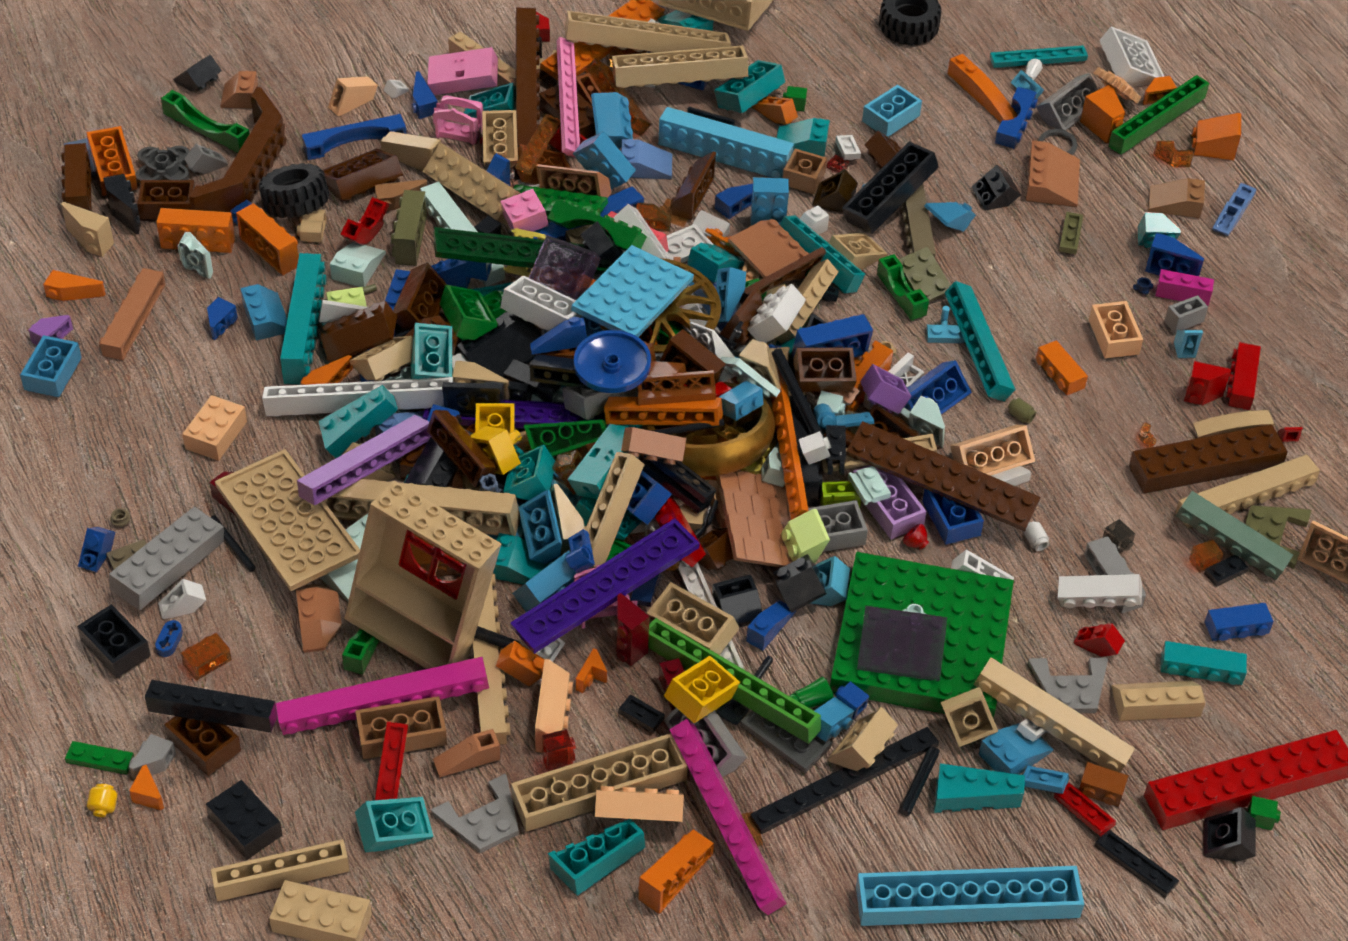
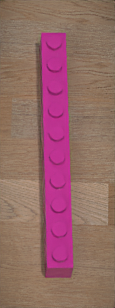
[276,656,489,735]
[669,719,787,915]

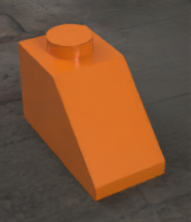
[1143,76,1177,105]

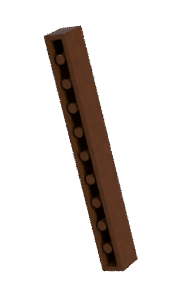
[515,7,540,148]

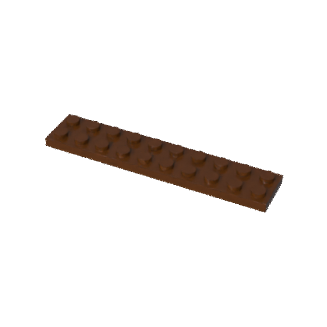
[846,421,1041,532]

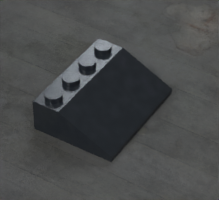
[457,312,542,379]

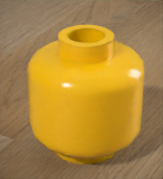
[87,784,117,817]

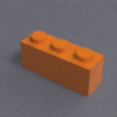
[1036,340,1088,395]

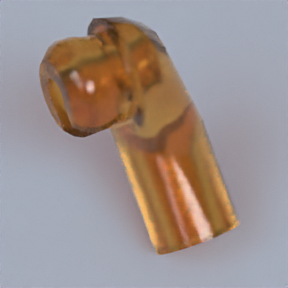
[1138,422,1157,447]

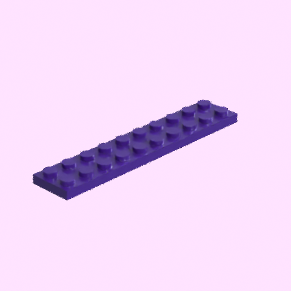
[422,400,609,429]
[510,518,700,654]

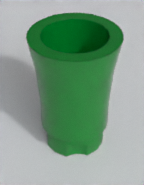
[789,676,834,709]

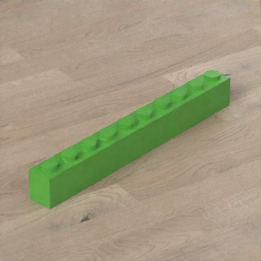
[648,618,821,744]

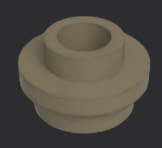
[110,508,130,527]

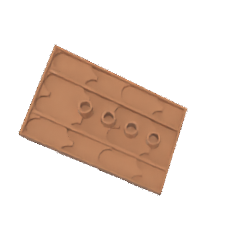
[716,471,792,568]

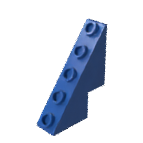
[432,259,492,288]

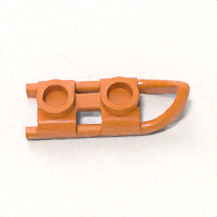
[705,228,741,256]

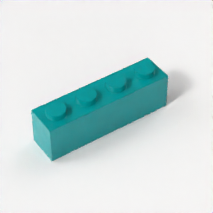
[1160,641,1247,685]

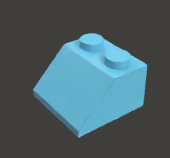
[809,556,850,606]

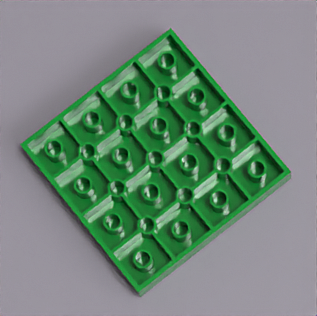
[830,552,1014,719]

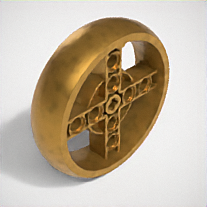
[642,382,775,476]

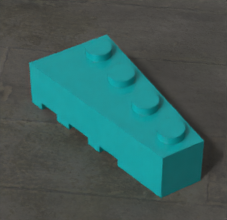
[318,385,398,458]
[934,763,1025,813]
[548,819,646,896]

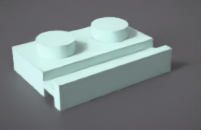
[848,466,891,505]

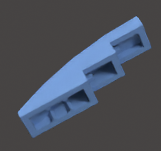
[1212,183,1257,236]

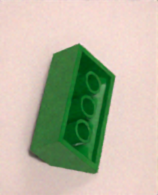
[440,285,498,340]

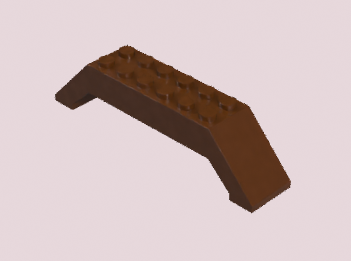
[189,86,287,212]

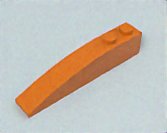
[947,53,1018,123]

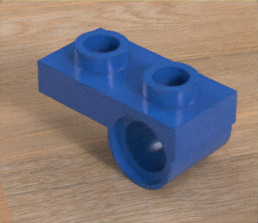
[566,529,595,573]

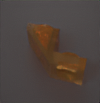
[1154,141,1194,167]

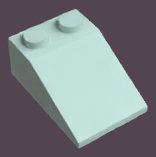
[330,242,386,287]

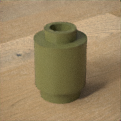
[1008,398,1037,424]

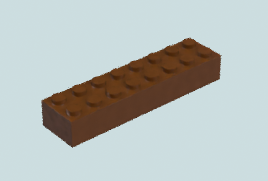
[1129,424,1288,494]

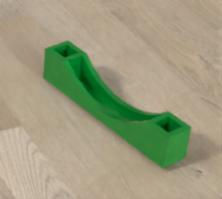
[161,90,250,153]
[547,199,647,251]
[342,628,380,675]

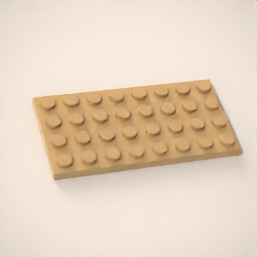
[215,449,360,591]

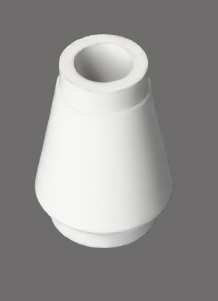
[1025,59,1043,80]

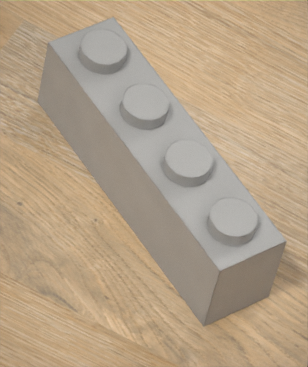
[1084,537,1146,614]

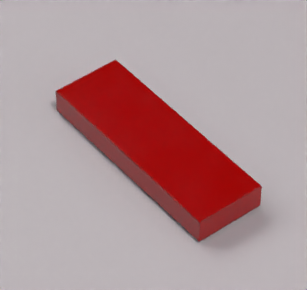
[1054,782,1116,837]

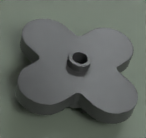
[136,146,190,185]

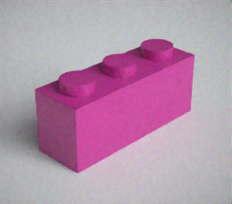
[1155,269,1214,306]

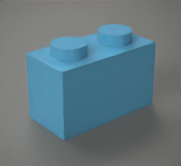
[719,381,764,421]
[814,697,855,742]

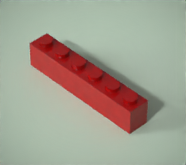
[651,477,706,567]

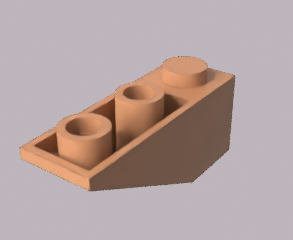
[433,729,500,778]

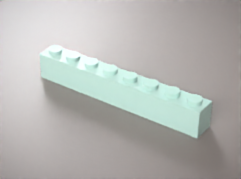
[420,182,505,287]

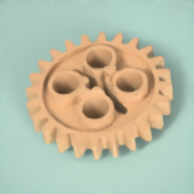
[1094,67,1141,104]

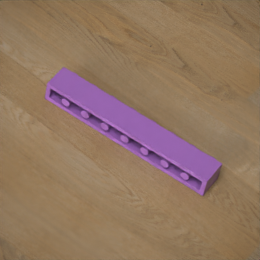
[297,415,431,505]

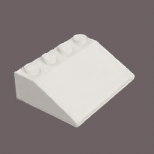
[1099,26,1164,87]

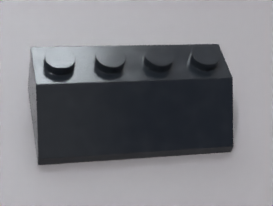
[404,428,474,487]

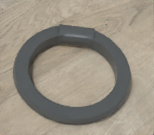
[1038,129,1078,155]

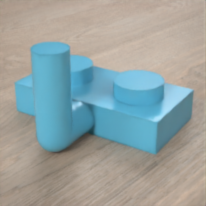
[926,306,964,343]

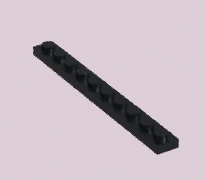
[749,727,939,834]

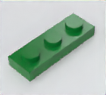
[65,741,134,775]

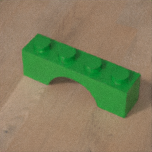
[877,254,929,321]

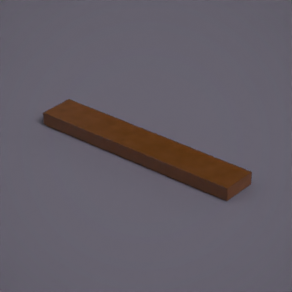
[739,247,826,304]

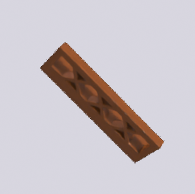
[638,370,716,406]

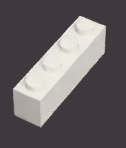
[1058,574,1142,608]

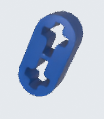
[155,620,183,657]

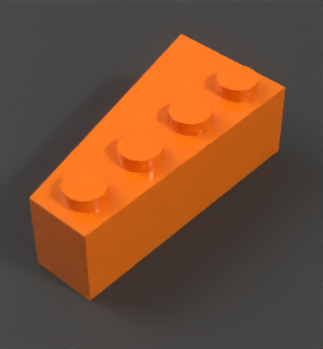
[845,340,893,412]
[638,829,714,914]

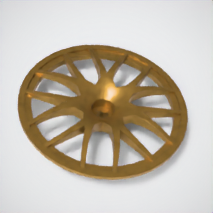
[599,258,721,353]

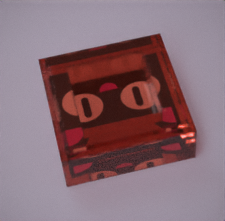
[826,154,850,173]

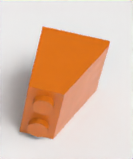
[1080,84,1125,143]
[1191,113,1241,160]

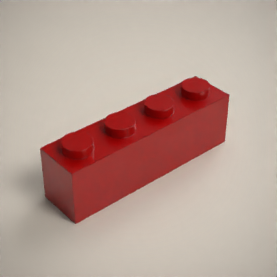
[1226,342,1261,410]

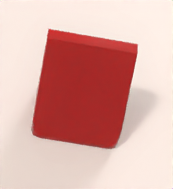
[1278,427,1303,442]

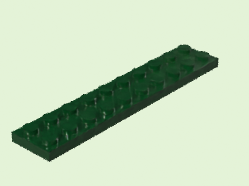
[433,227,610,275]

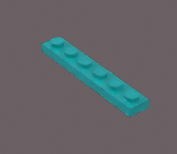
[990,45,1088,68]

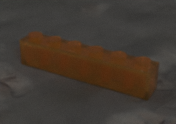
[584,58,652,136]

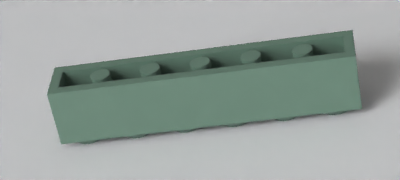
[1175,491,1293,580]

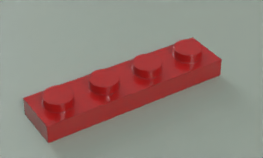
[374,721,408,801]

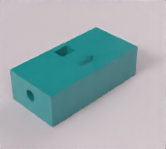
[568,424,640,499]

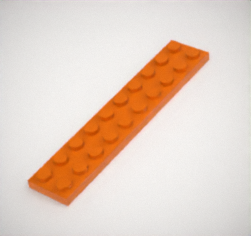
[540,0,665,80]

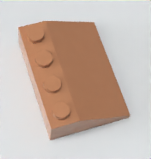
[1026,141,1080,207]
[728,219,813,281]

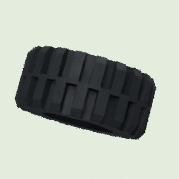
[879,0,942,46]
[259,163,330,218]

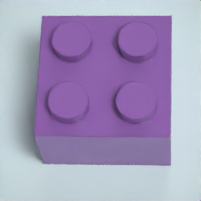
[860,364,912,414]

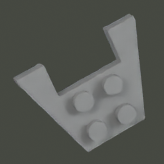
[1028,658,1108,713]
[431,774,519,853]

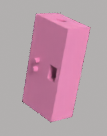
[428,47,498,95]

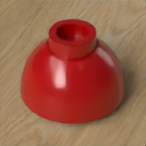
[903,524,929,550]

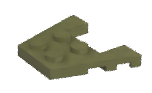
[1245,505,1312,569]

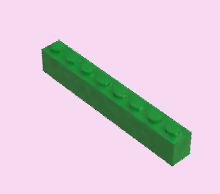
[1108,75,1209,155]

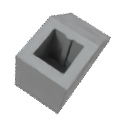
[129,734,176,780]

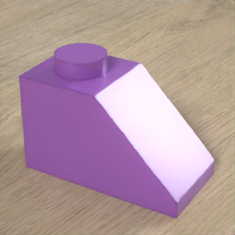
[28,315,73,345]

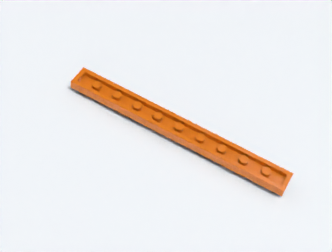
[770,369,809,520]

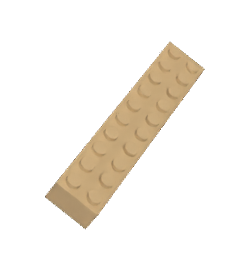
[564,10,731,53]
[324,479,521,536]

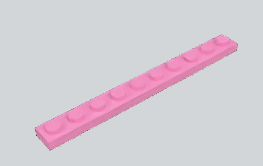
[557,37,580,158]

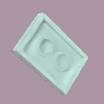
[721,356,780,398]

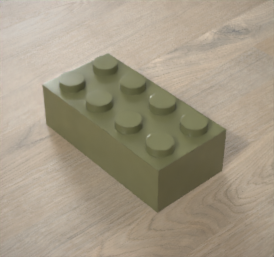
[391,190,427,266]

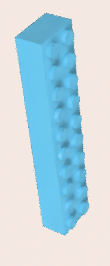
[856,866,1084,926]

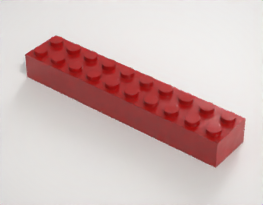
[1143,730,1348,831]

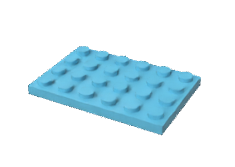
[571,245,694,337]

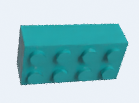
[714,60,785,113]

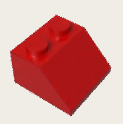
[1184,361,1231,405]

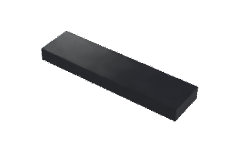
[1094,830,1179,898]

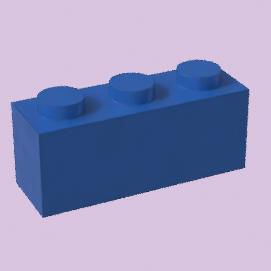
[1204,603,1274,641]

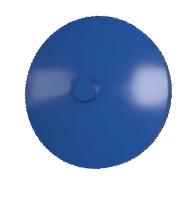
[574,330,651,393]

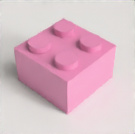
[500,189,549,232]

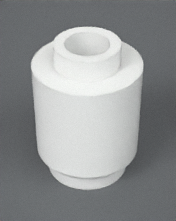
[1023,522,1049,551]

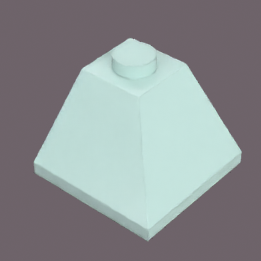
[909,396,945,447]

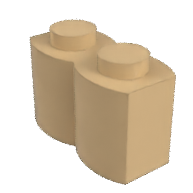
[297,209,327,242]

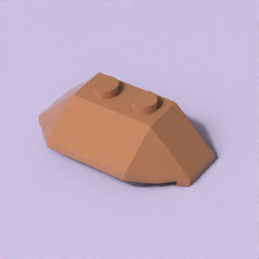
[296,584,342,653]

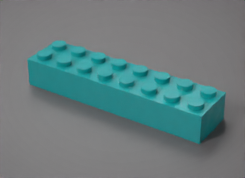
[280,253,327,385]

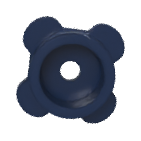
[1133,277,1154,295]

